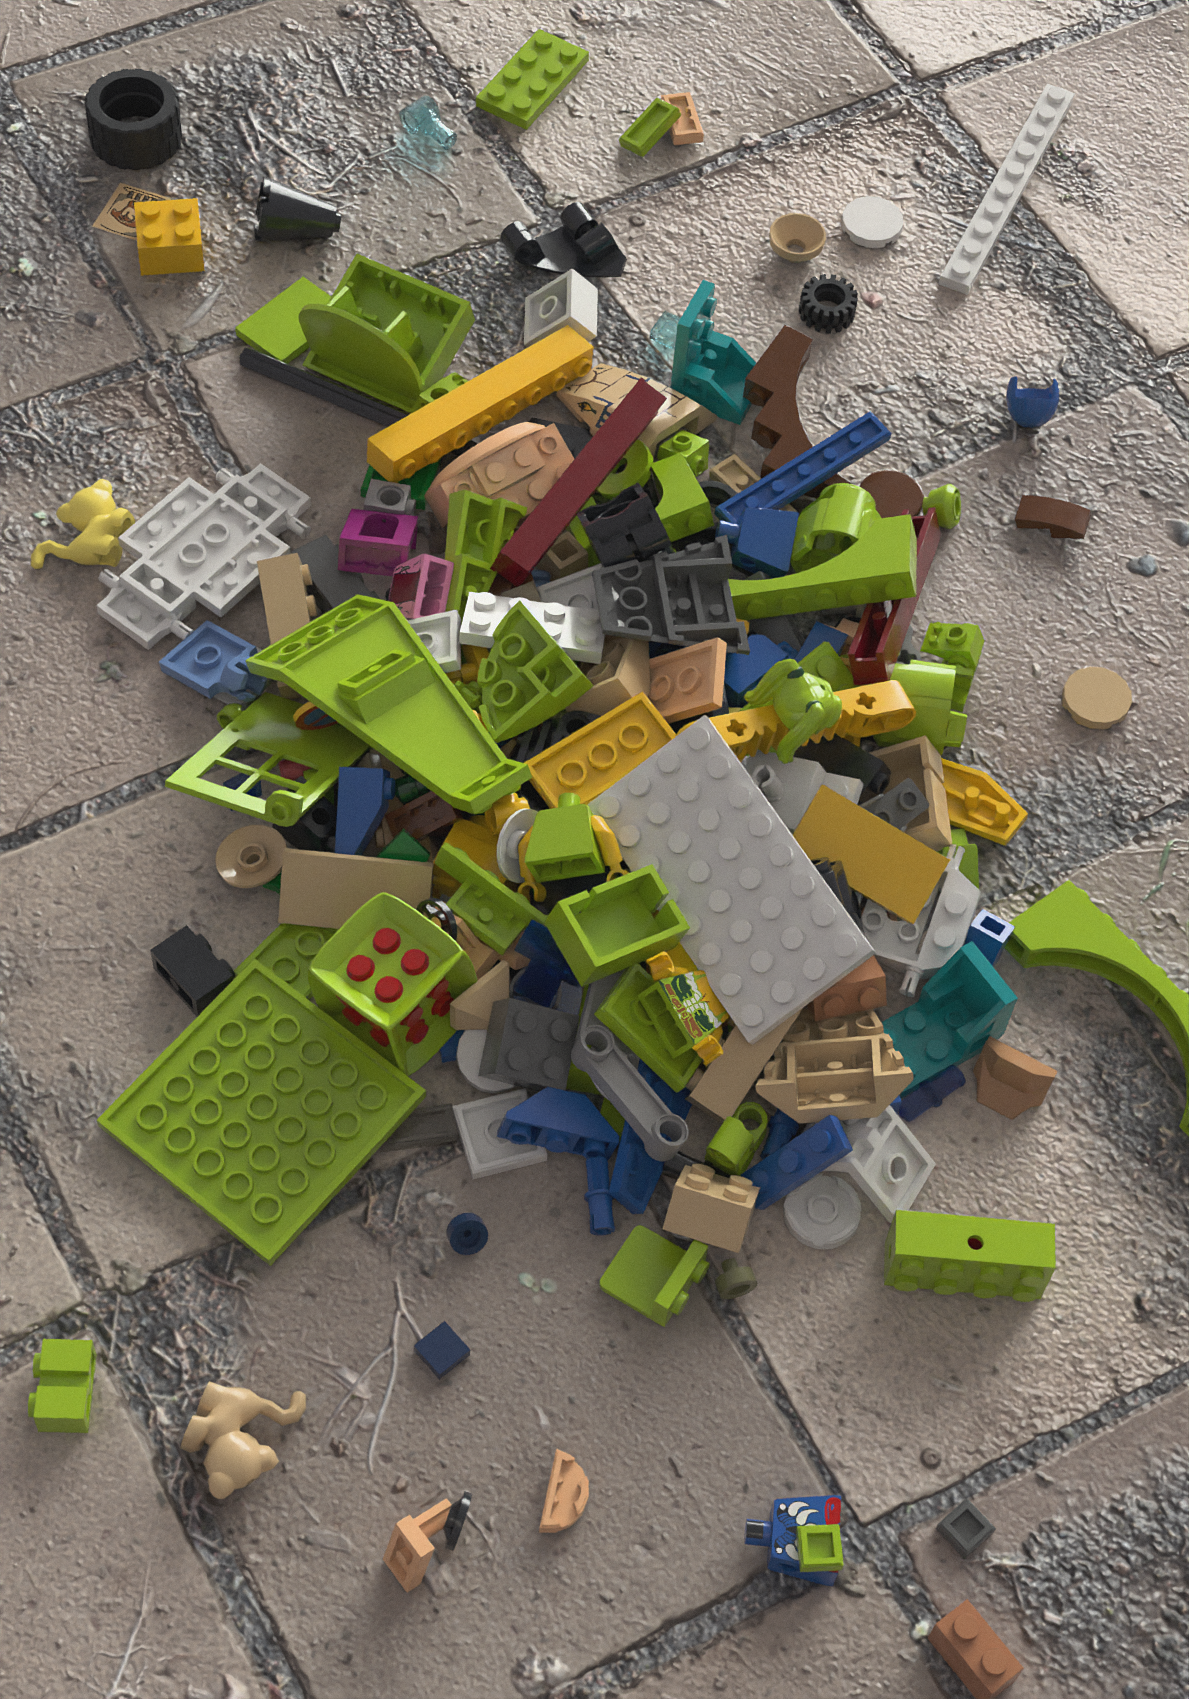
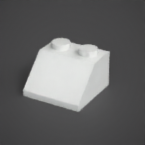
[524,269,598,348]

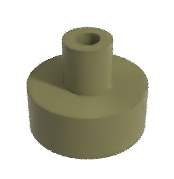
[715,1258,758,1299]

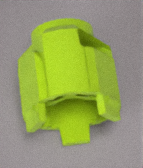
[790,483,881,573]
[869,660,974,756]

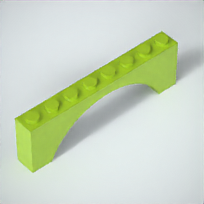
[673,514,917,620]
[1005,880,1189,1136]

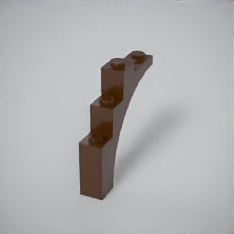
[743,325,852,499]

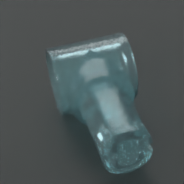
[399,95,457,150]

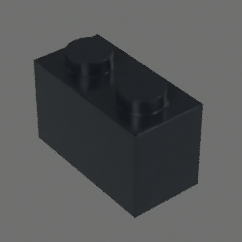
[150,925,235,1017]

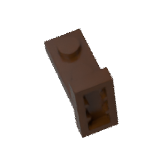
[385,791,469,842]

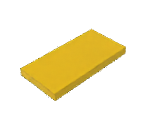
[524,691,676,809]
[792,784,950,925]

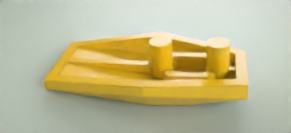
[941,758,1028,846]

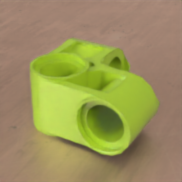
[704,1102,768,1176]

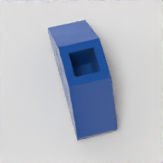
[496,1087,619,1161]

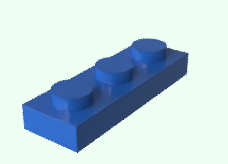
[741,1115,853,1210]

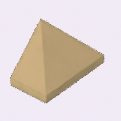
[450,959,509,1030]

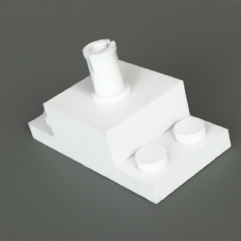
[741,750,864,834]

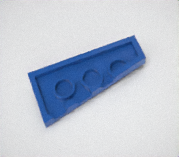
[609,1059,692,1214]

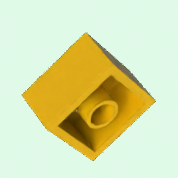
[134,198,205,276]

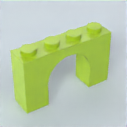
[566,452,714,568]

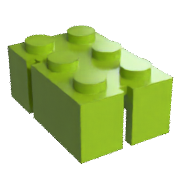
[544,864,690,987]

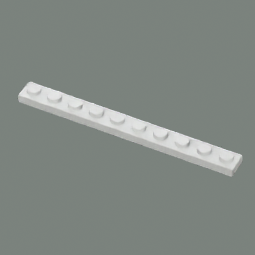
[939,83,1075,295]

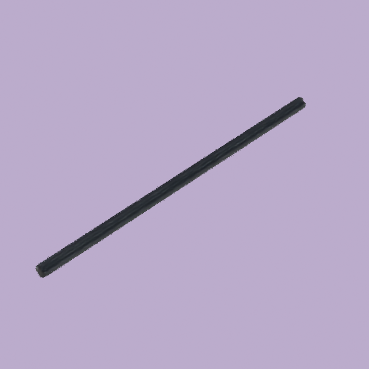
[239,347,711,550]

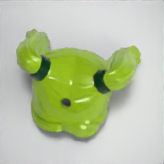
[744,659,842,764]

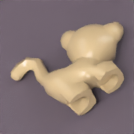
[180,1381,306,1499]

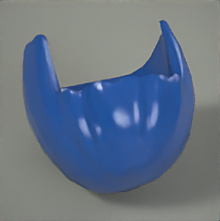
[1006,376,1059,428]

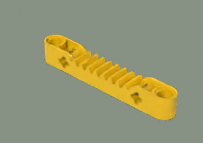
[676,680,916,762]

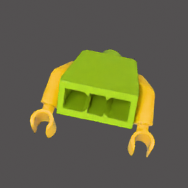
[517,793,629,902]

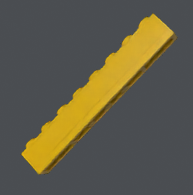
[367,325,594,483]

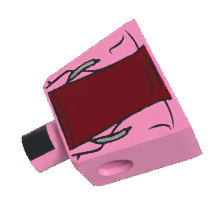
[385,553,454,620]

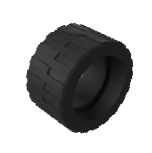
[85,68,182,170]

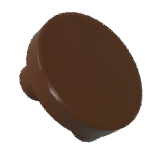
[859,470,924,518]

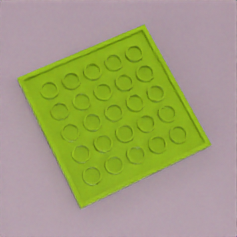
[96,958,427,1266]

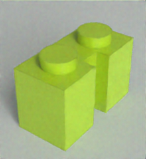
[28,1339,97,1433]

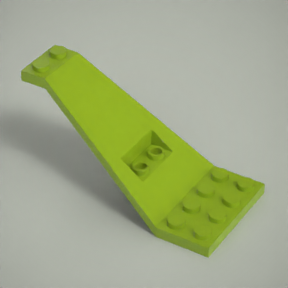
[245,594,532,814]

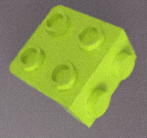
[599,1225,710,1327]

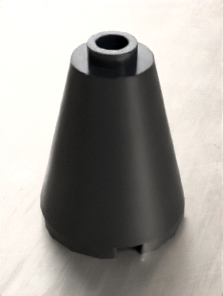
[254,177,341,241]

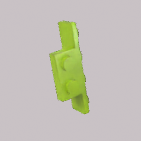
[435,842,558,956]

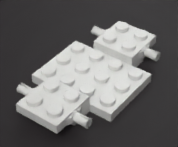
[96,463,311,650]

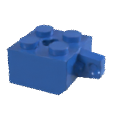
[724,635,799,708]

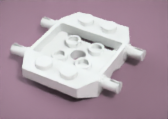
[855,844,981,997]

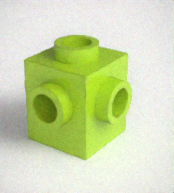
[657,430,709,477]

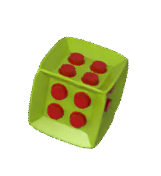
[307,892,478,1076]

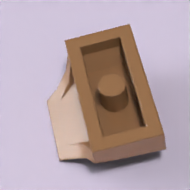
[973,1037,1058,1120]

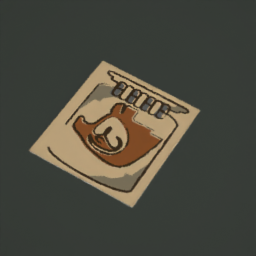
[92,183,171,241]

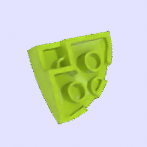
[477,600,594,743]

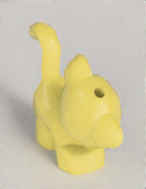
[31,479,135,569]

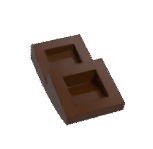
[1015,495,1091,539]

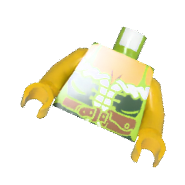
[637,951,729,1066]

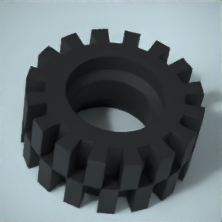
[799,274,858,334]

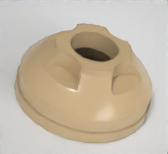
[769,213,826,263]

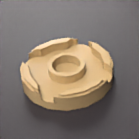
[1062,666,1132,730]

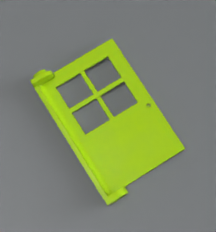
[165,692,372,827]

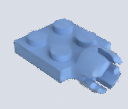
[159,620,268,702]

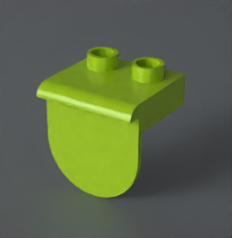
[298,253,475,414]

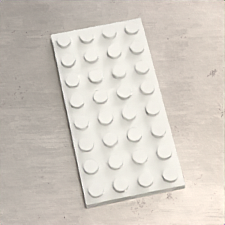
[588,715,876,1045]

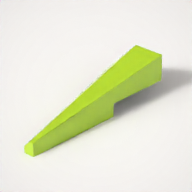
[445,489,527,625]

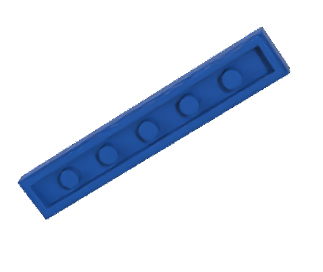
[714,411,892,524]

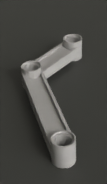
[571,867,689,1161]

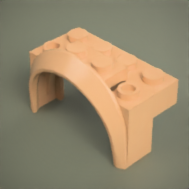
[424,422,574,528]

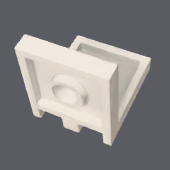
[801,1105,936,1223]

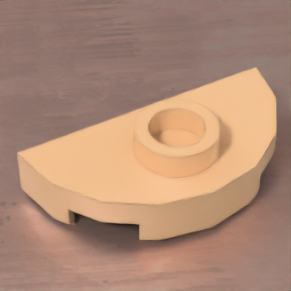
[539,1449,589,1533]

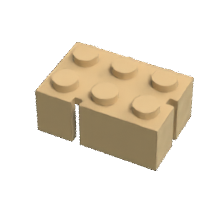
[870,735,952,851]

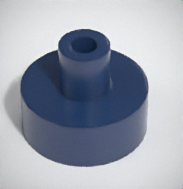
[446,1213,488,1255]

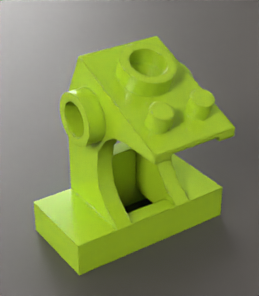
[920,622,985,712]

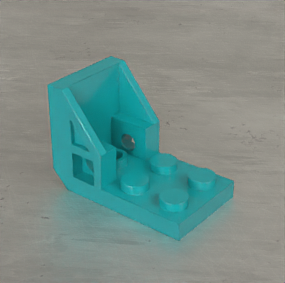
[670,280,756,425]
[881,941,1018,1099]

